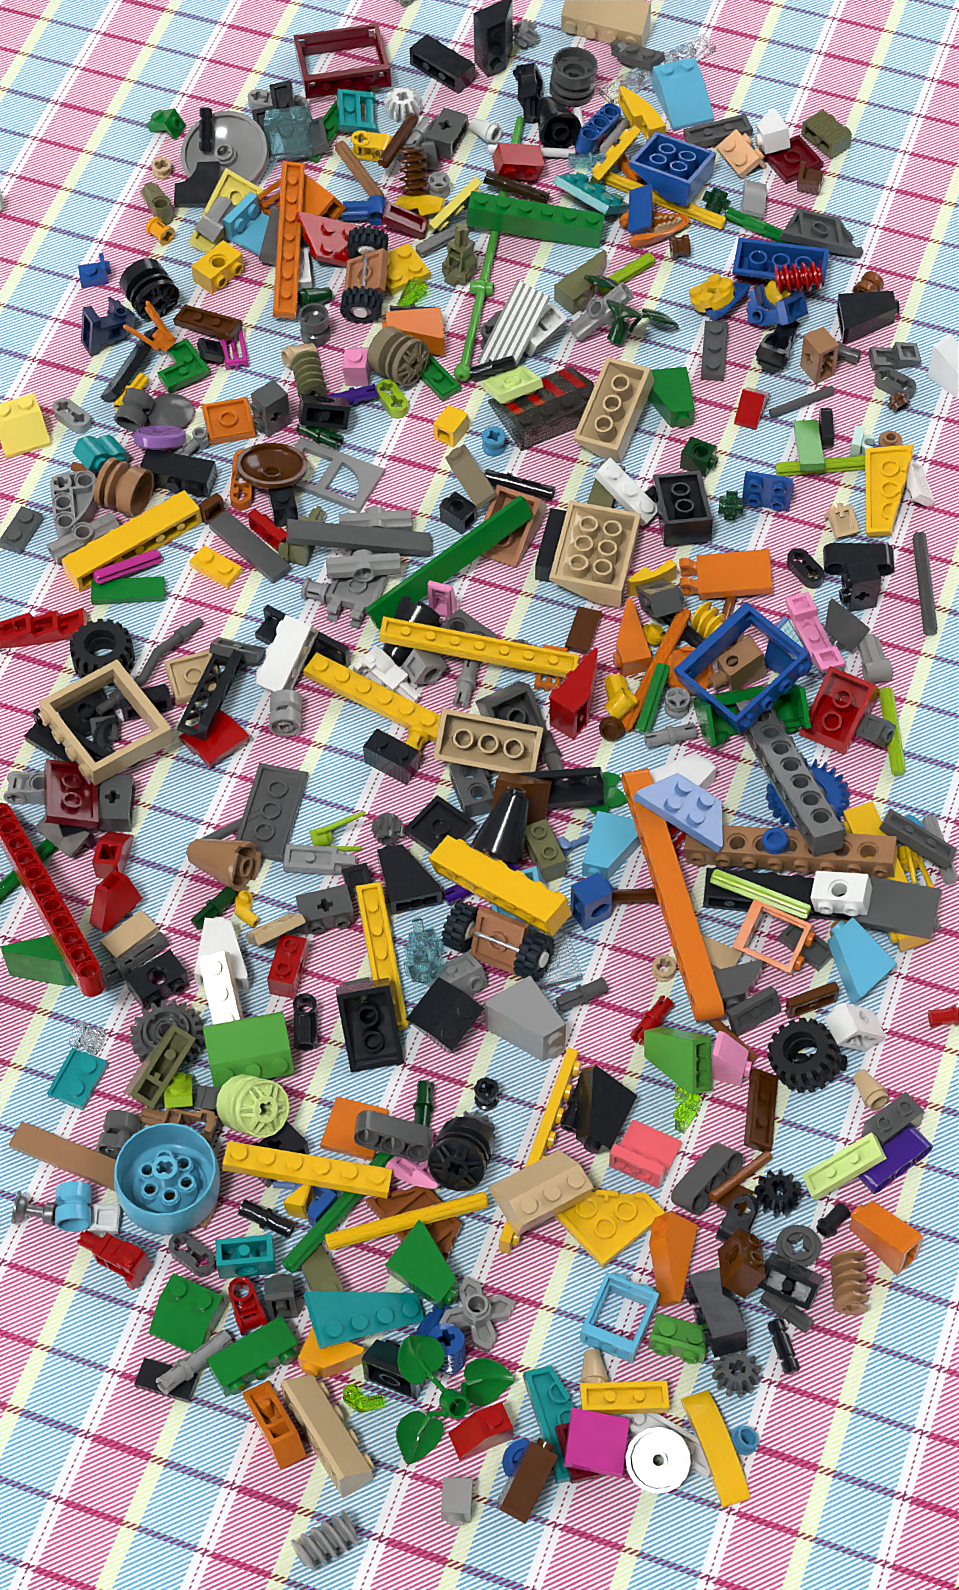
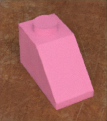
[342,347,371,386]
[711,1031,752,1086]

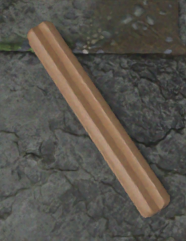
[335,140,384,197]

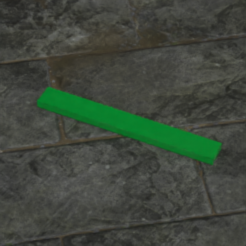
[365,495,534,630]

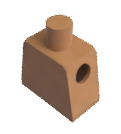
[708,636,767,691]

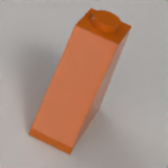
[302,173,346,220]
[382,307,445,356]
[849,1200,923,1276]

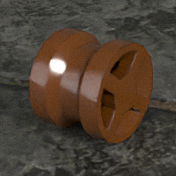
[669,234,691,259]

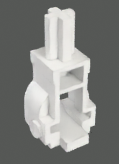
[353,646,422,703]

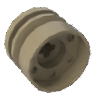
[367,326,429,386]

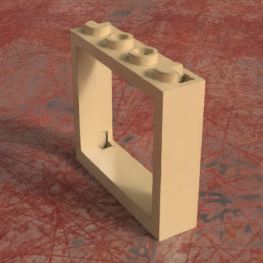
[38,659,173,786]

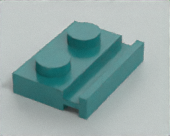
[47,1047,108,1111]

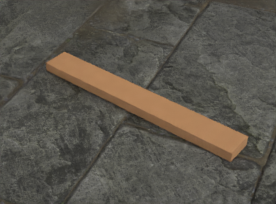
[9,1121,218,1229]

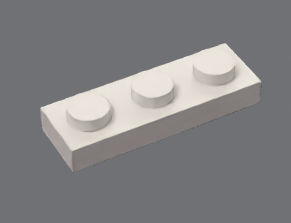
[593,457,657,527]

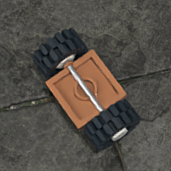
[340,225,389,324]
[441,901,555,982]

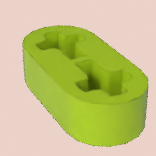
[376,379,408,419]

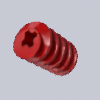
[774,260,823,294]

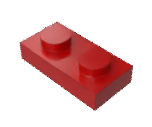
[248,509,287,552]

